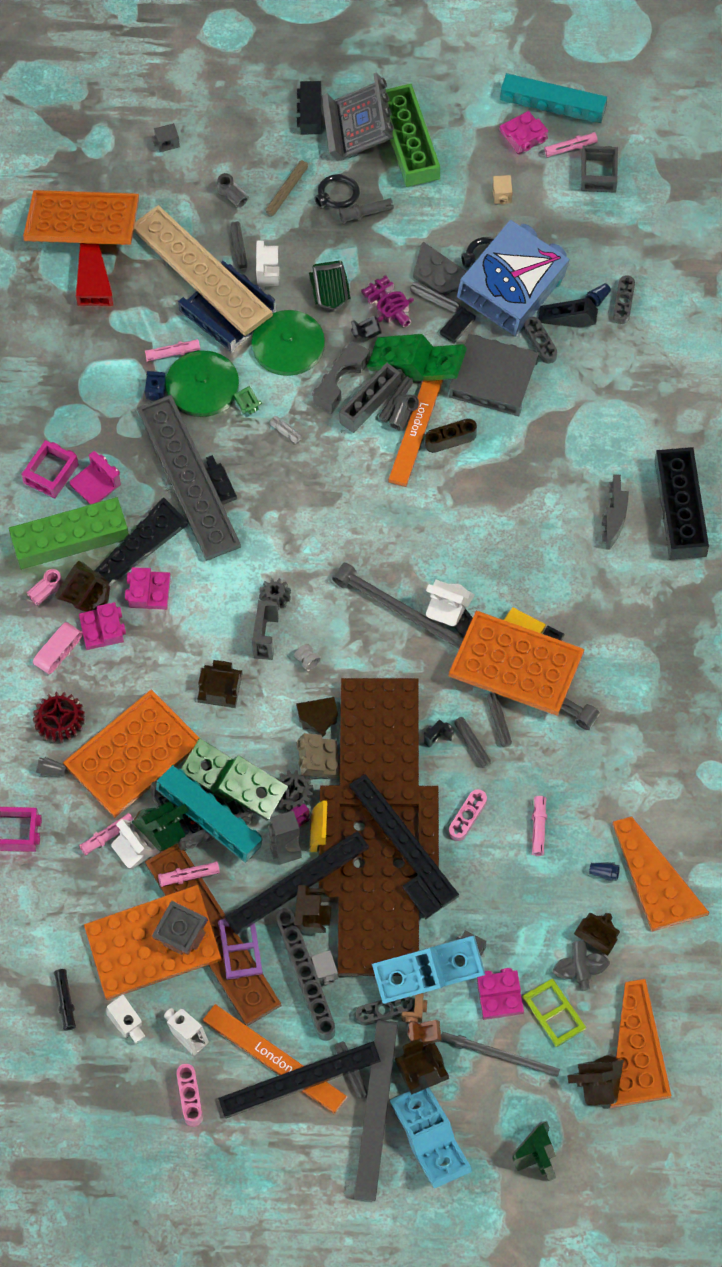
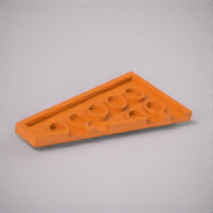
[612,816,709,932]
[610,979,672,1108]

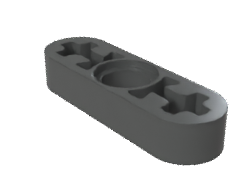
[613,275,635,324]
[524,317,557,364]
[356,997,413,1026]

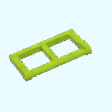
[522,978,586,1047]

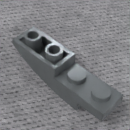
[602,474,629,550]

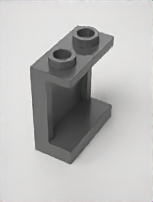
[252,599,279,660]

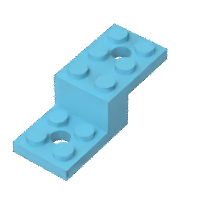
[372,935,486,1004]
[389,1088,472,1189]

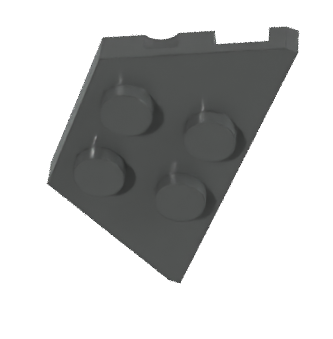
[413,242,467,296]

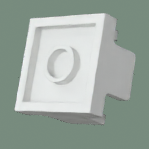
[256,241,280,291]

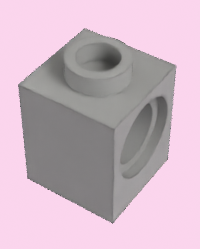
[311,951,338,985]

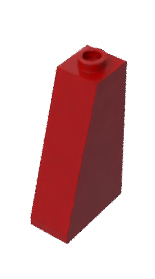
[76,243,114,306]

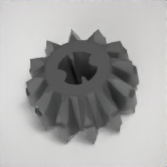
[259,578,291,611]

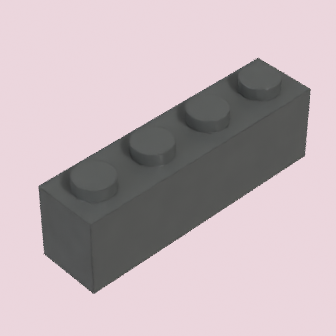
[339,363,401,433]

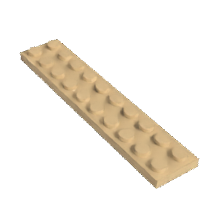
[134,205,273,336]

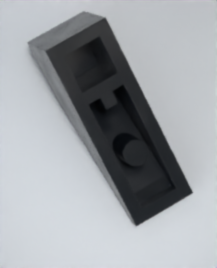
[538,298,598,327]

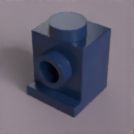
[145,371,166,401]

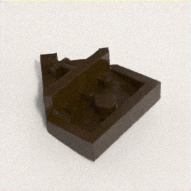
[296,697,338,738]
[574,913,620,956]

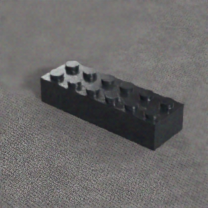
[654,447,709,560]

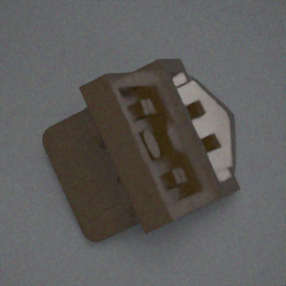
[55,561,110,612]
[567,1054,624,1105]

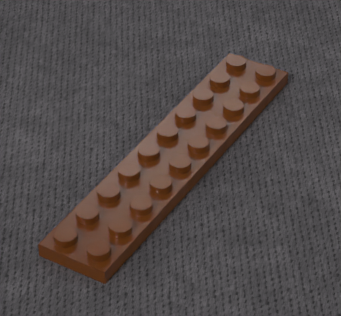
[145,844,282,1026]

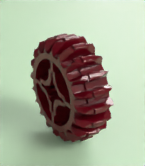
[33,692,86,743]

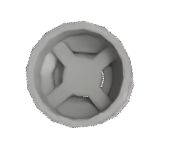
[294,644,321,671]

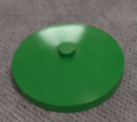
[252,310,325,376]
[166,350,239,417]

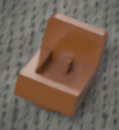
[408,1020,441,1045]

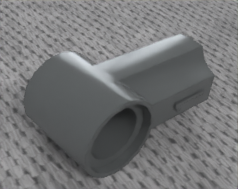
[217,173,249,208]
[389,394,419,431]

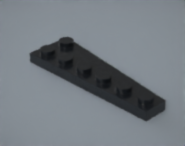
[94,497,188,586]

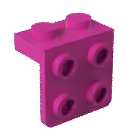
[70,451,121,505]

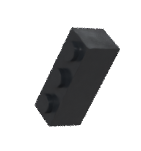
[297,81,322,135]

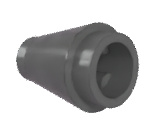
[36,757,66,777]

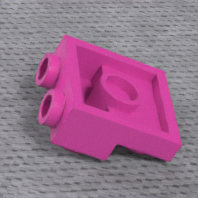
[499,111,548,154]
[125,567,171,610]
[79,602,126,650]
[477,968,524,1020]

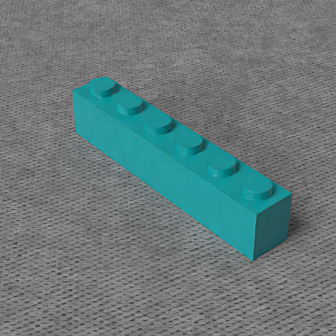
[500,73,608,123]
[156,765,263,863]

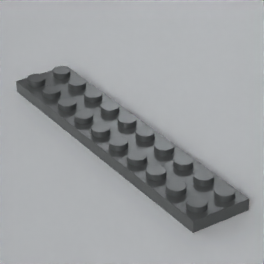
[137,395,241,561]

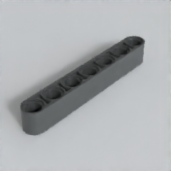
[276,908,335,1041]

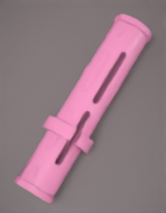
[544,132,598,158]
[145,339,201,362]
[531,796,547,856]
[79,813,133,856]
[158,861,220,887]

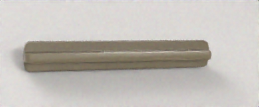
[266,160,308,216]

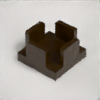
[197,660,243,708]
[294,885,332,936]
[395,1038,449,1095]

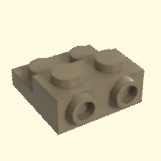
[297,733,340,779]

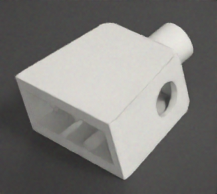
[106,995,146,1044]
[164,1008,209,1056]

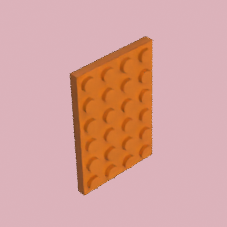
[23,190,139,245]
[448,610,585,716]
[63,689,199,818]
[84,885,222,1000]

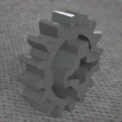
[276,770,314,812]

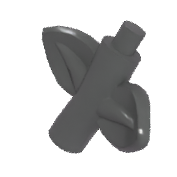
[553,941,610,991]

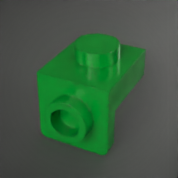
[233,386,262,415]

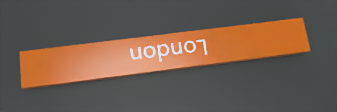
[389,380,443,487]
[203,1004,347,1114]

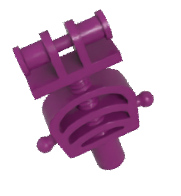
[361,275,414,328]

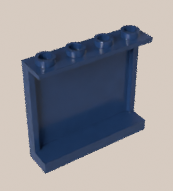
[178,261,276,352]

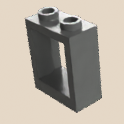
[581,145,618,193]

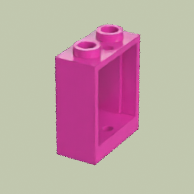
[21,440,79,499]
[0,807,42,852]

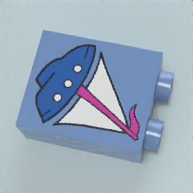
[457,220,570,337]

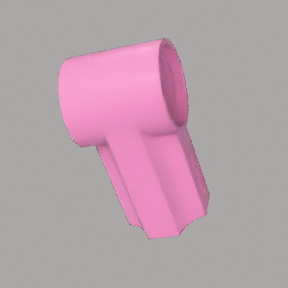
[27,569,63,605]

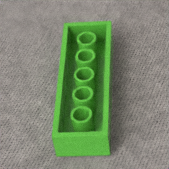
[386,83,440,187]
[9,497,129,570]

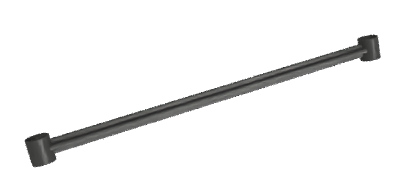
[332,562,600,730]

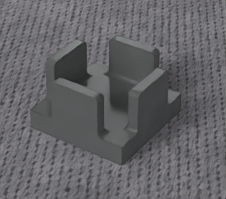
[152,900,208,955]

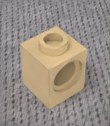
[493,175,512,204]

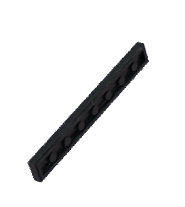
[349,774,459,908]
[225,831,369,935]
[218,1041,381,1119]

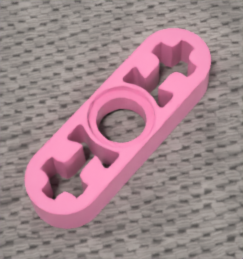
[449,789,487,841]

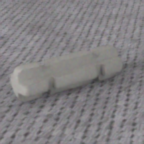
[270,416,301,444]

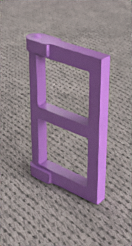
[218,919,263,979]

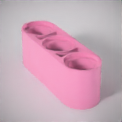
[33,622,83,674]
[177,1064,203,1127]

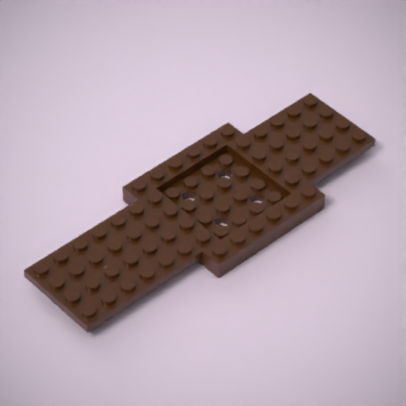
[319,678,439,976]

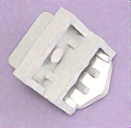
[426,580,475,626]
[111,816,161,868]

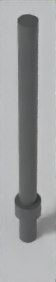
[441,1031,560,1077]

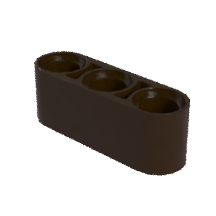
[425,419,477,453]

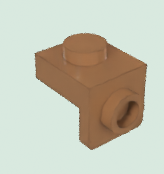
[402,993,427,1025]

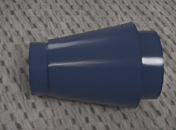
[585,283,611,307]
[589,862,620,882]

